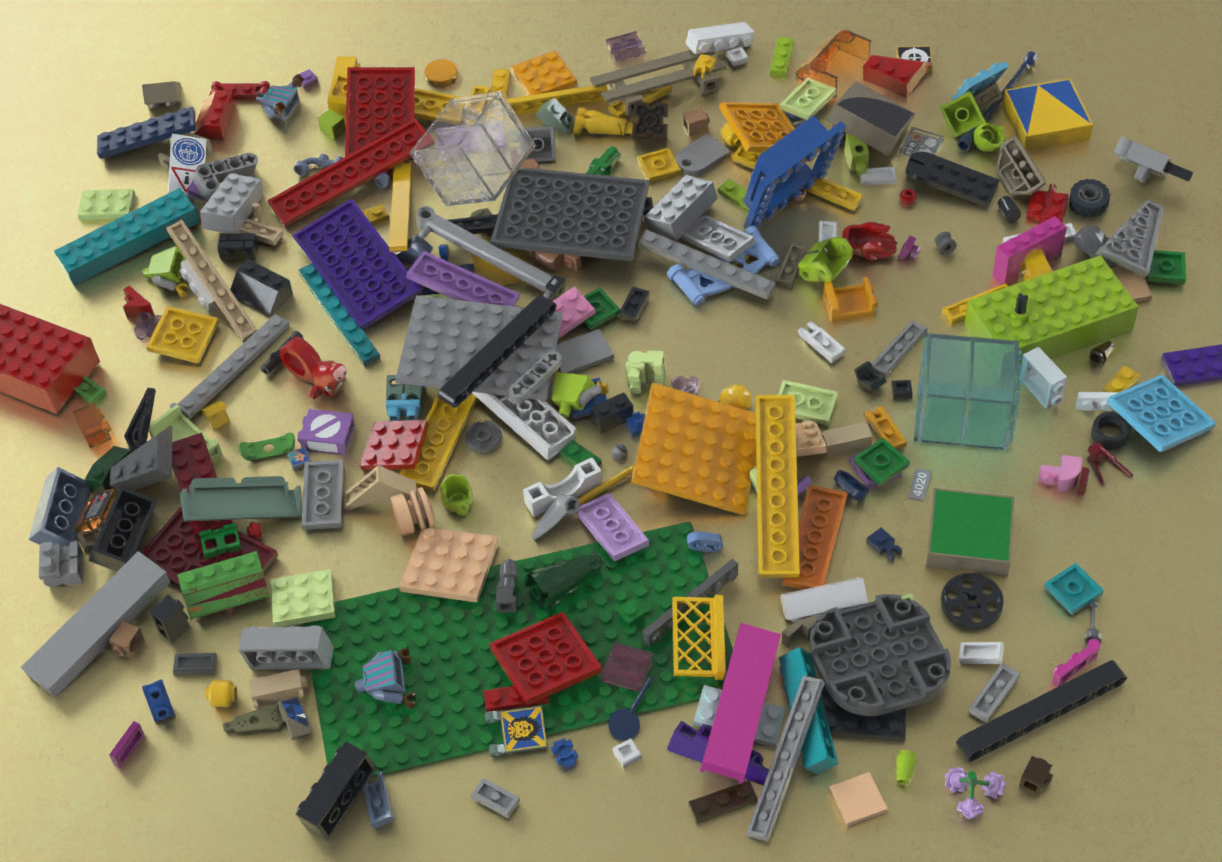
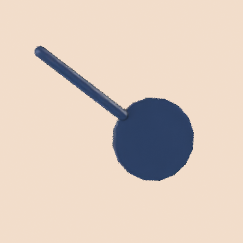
[608,677,653,741]

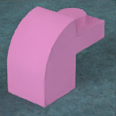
[1038,455,1082,492]

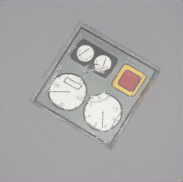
[899,127,944,156]

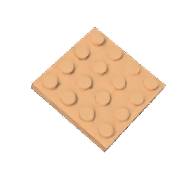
[399,527,499,603]

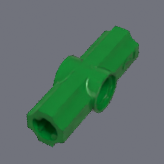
[585,146,621,176]

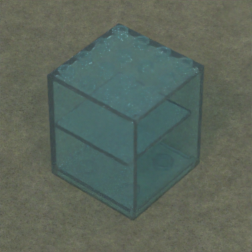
[914,333,1022,450]

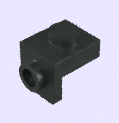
[854,361,887,391]

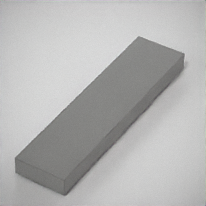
[872,320,928,377]

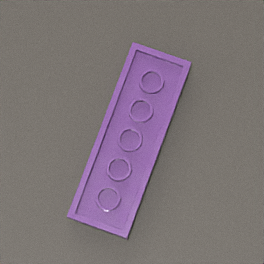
[406,251,520,307]

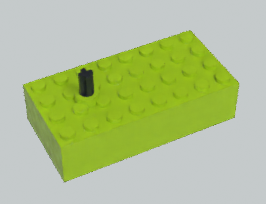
[965,255,1139,377]

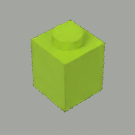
[318,109,346,139]

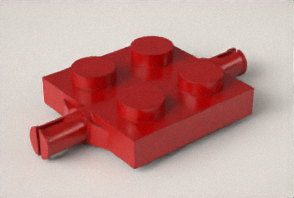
[1026,184,1069,224]

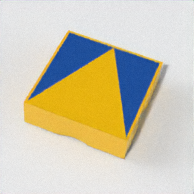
[1002,78,1093,151]

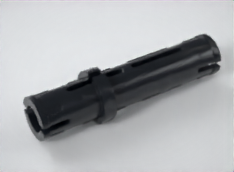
[260,331,304,375]

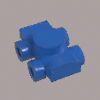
[550,738,578,770]

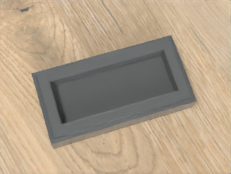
[173,653,217,675]

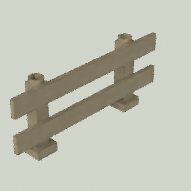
[590,50,727,117]

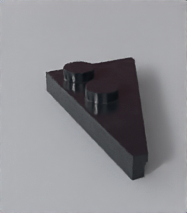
[124,388,156,453]

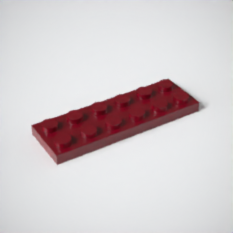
[172,432,233,539]

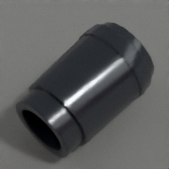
[997,196,1021,223]

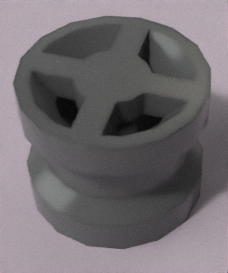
[934,231,957,254]

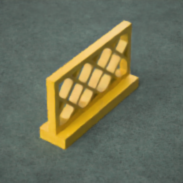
[672,595,726,680]

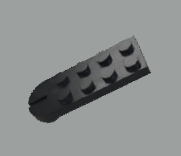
[905,151,1000,208]

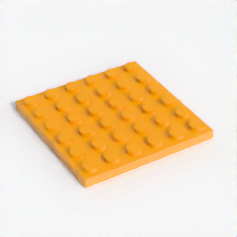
[631,383,756,515]

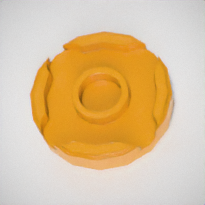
[424,59,457,86]

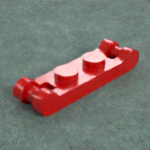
[209,81,270,100]

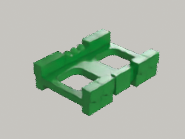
[199,523,242,559]

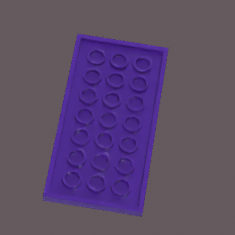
[292,198,423,330]

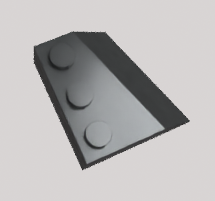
[110,426,173,491]

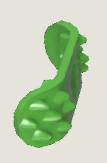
[238,432,295,461]

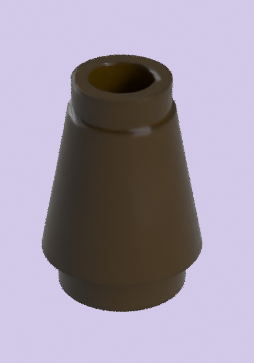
[1089,341,1115,365]

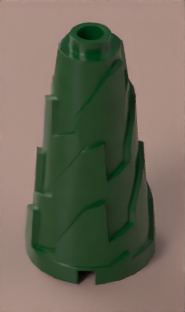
[524,553,603,612]

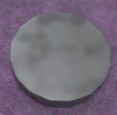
[465,420,503,454]

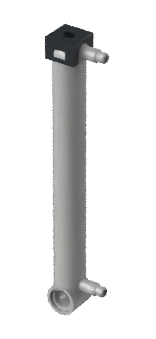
[417,206,566,301]

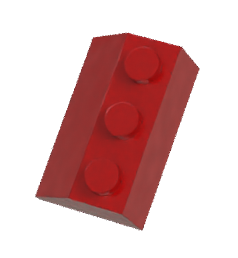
[192,90,236,140]

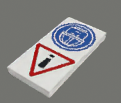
[168,134,207,200]

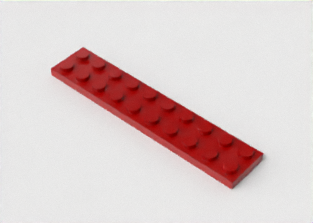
[267,119,434,228]

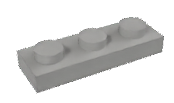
[968,663,1020,723]

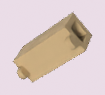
[821,422,872,458]
[249,669,307,708]

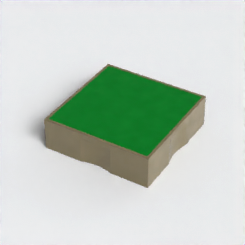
[926,488,1015,577]

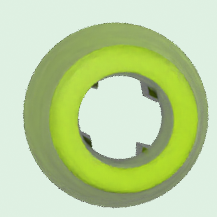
[896,750,918,784]

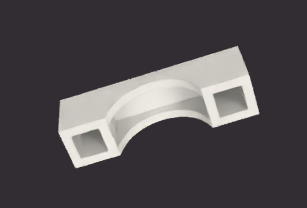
[523,458,603,517]

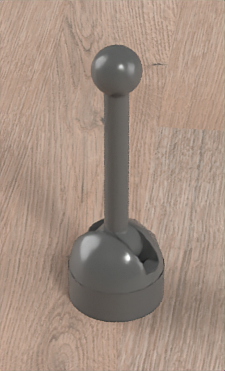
[1084,601,1102,644]

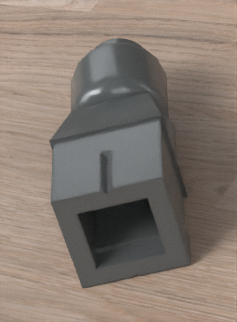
[496,559,518,613]

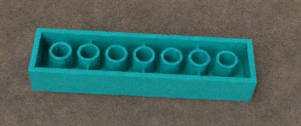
[54,188,200,286]

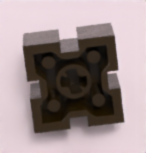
[632,102,669,139]

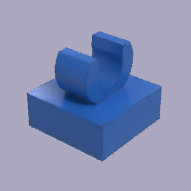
[626,412,645,437]

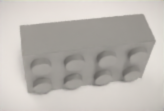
[200,173,263,234]
[644,175,718,241]
[238,625,334,670]

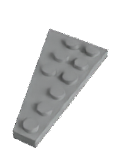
[1096,200,1164,278]

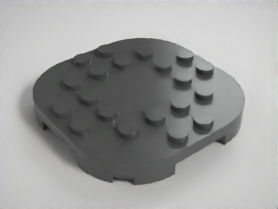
[809,594,951,716]

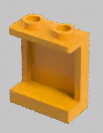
[823,277,878,322]

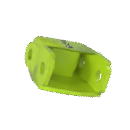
[798,236,853,283]

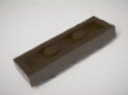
[689,780,758,824]

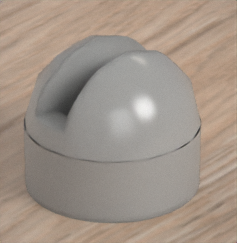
[612,444,628,461]

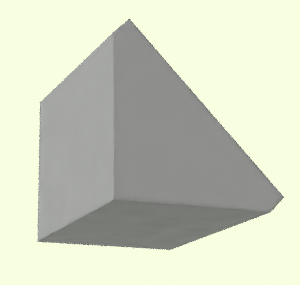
[519,126,556,162]

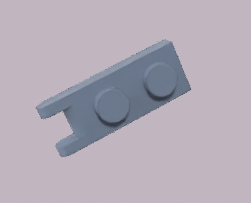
[363,771,394,829]

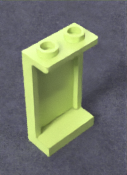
[149,405,222,461]

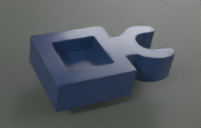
[866,527,902,562]

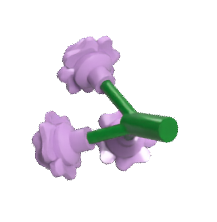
[945,767,1006,819]

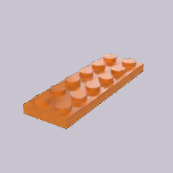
[782,485,848,589]

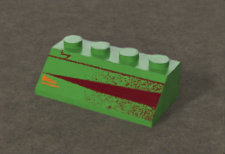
[177,551,270,620]

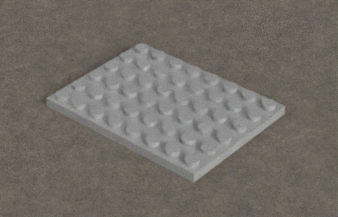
[396,295,562,401]

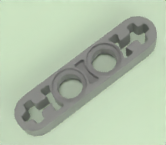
[509,351,561,404]

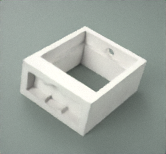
[1019,347,1067,409]

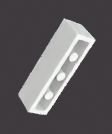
[686,22,755,54]
[780,578,868,623]

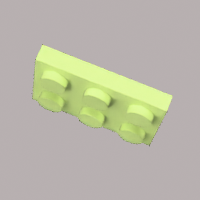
[780,77,836,120]
[77,189,135,220]
[778,380,838,426]

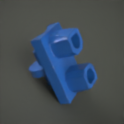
[142,679,175,722]

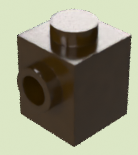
[1019,756,1053,796]

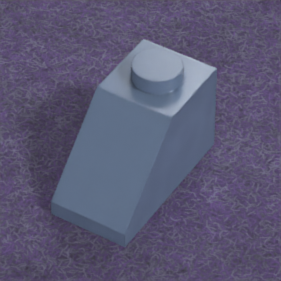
[394,234,433,265]

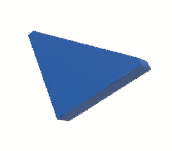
[439,244,449,262]

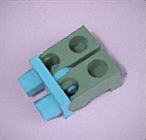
[386,375,425,421]

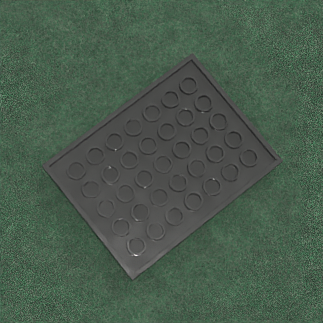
[491,166,650,261]

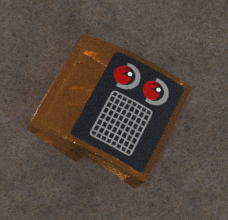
[74,489,117,532]

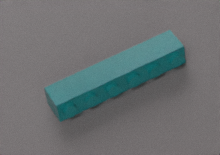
[779,647,839,775]

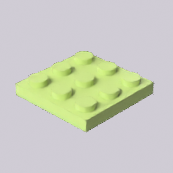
[271,569,335,627]

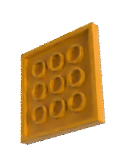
[719,102,795,152]

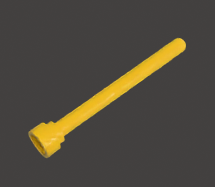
[578,464,635,506]

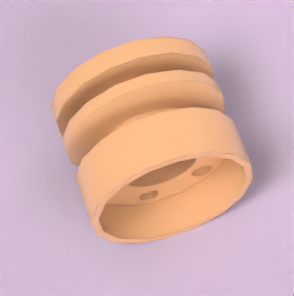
[390,487,434,536]

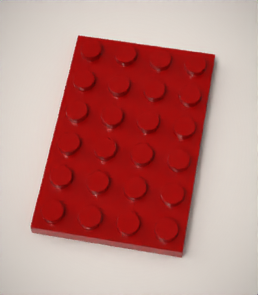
[345,67,415,160]

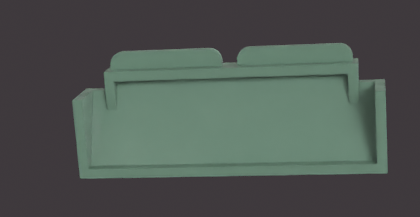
[180,476,302,521]

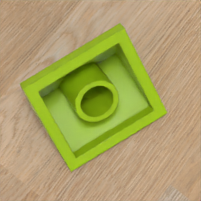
[939,91,986,138]

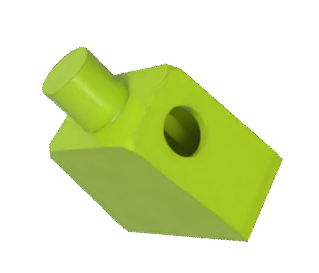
[844,133,869,175]

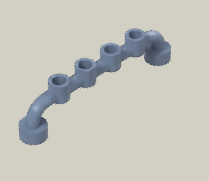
[294,154,390,188]

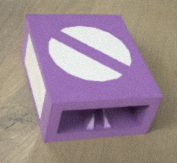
[298,409,356,455]

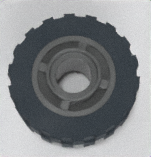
[1069,179,1110,218]

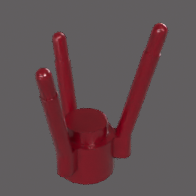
[1087,442,1133,485]

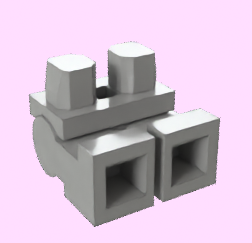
[39,541,83,587]

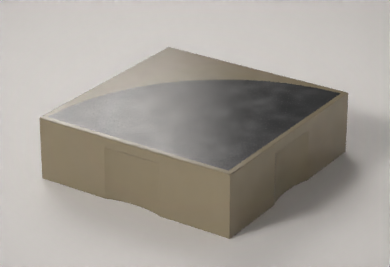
[827,81,915,155]

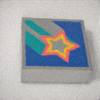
[287,447,311,471]

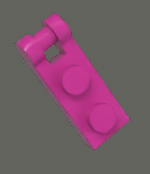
[1052,639,1101,687]

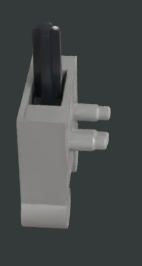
[1113,136,1193,183]

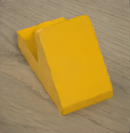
[201,401,230,429]

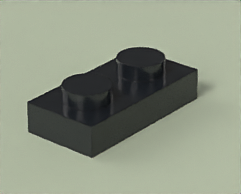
[619,286,650,322]

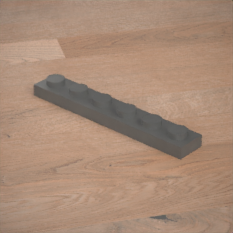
[643,558,738,647]

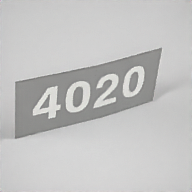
[908,468,932,501]

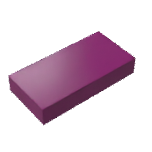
[109,721,144,768]

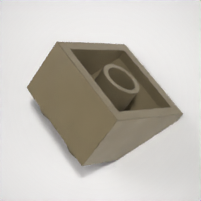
[142,81,181,108]

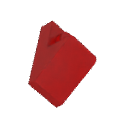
[123,285,154,318]

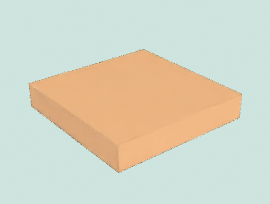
[829,772,888,827]

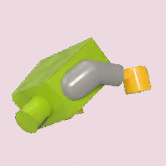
[142,246,188,298]
[549,372,609,418]

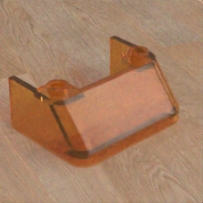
[795,30,871,99]

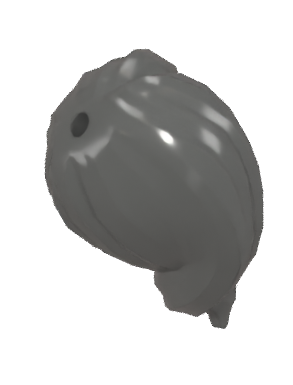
[1074,225,1117,268]

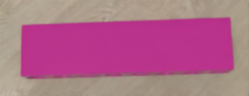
[700,623,781,784]

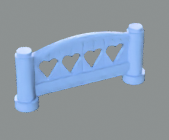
[667,226,780,306]

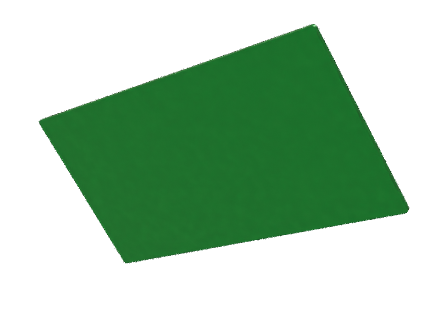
[302,522,733,779]

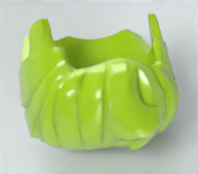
[974,122,1005,152]
[440,474,473,516]

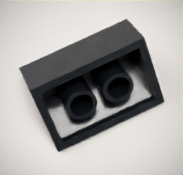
[230,259,293,317]

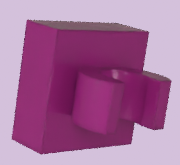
[897,235,921,261]

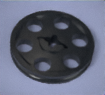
[941,573,1004,630]

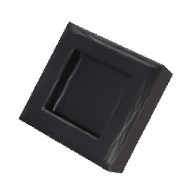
[891,380,913,400]

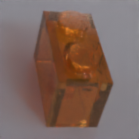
[72,403,112,448]

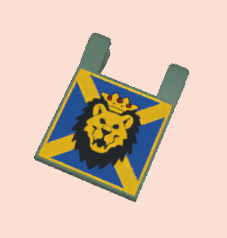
[485,705,548,757]

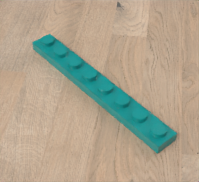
[298,264,380,366]

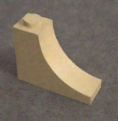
[343,465,417,512]

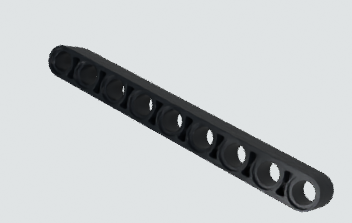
[438,295,557,408]
[956,660,1127,762]

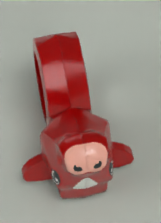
[279,337,347,400]

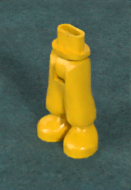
[574,107,633,136]

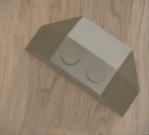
[996,135,1046,196]

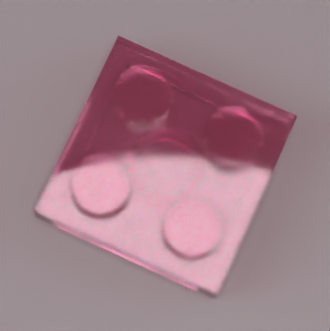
[600,642,654,692]

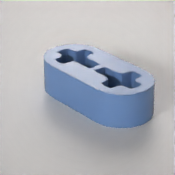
[687,531,724,552]

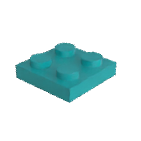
[1044,563,1104,615]

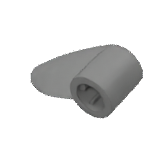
[531,494,580,541]

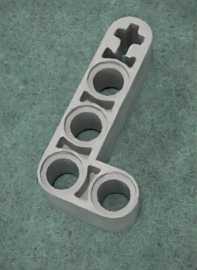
[193,153,258,200]

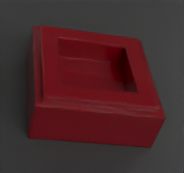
[1077,467,1090,495]

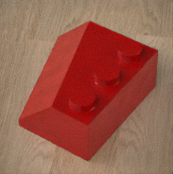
[863,55,932,98]

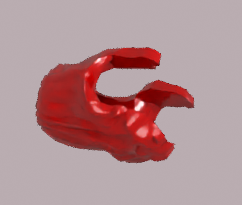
[842,222,898,261]

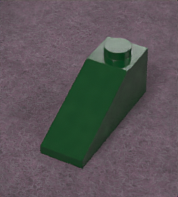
[85,446,131,494]

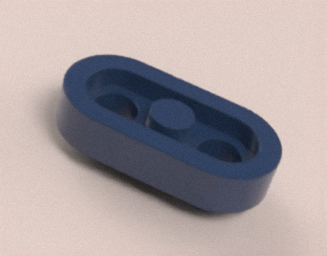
[834,470,869,501]

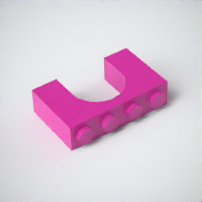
[992,216,1067,285]

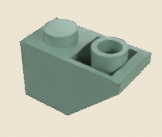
[535,98,575,133]

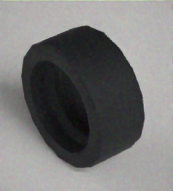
[1091,412,1130,450]

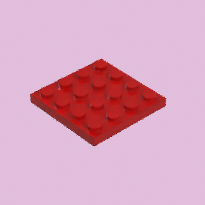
[489,612,602,705]

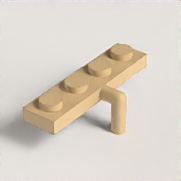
[236,202,284,246]

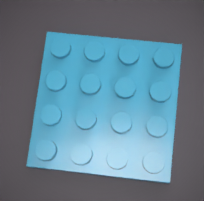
[1107,374,1216,453]

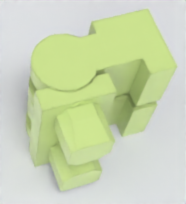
[625,350,666,394]

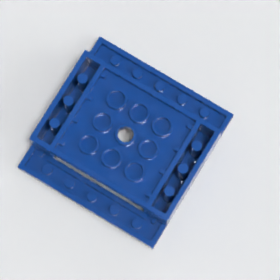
[743,115,846,229]

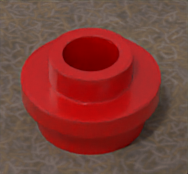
[899,189,917,205]
[247,521,262,540]

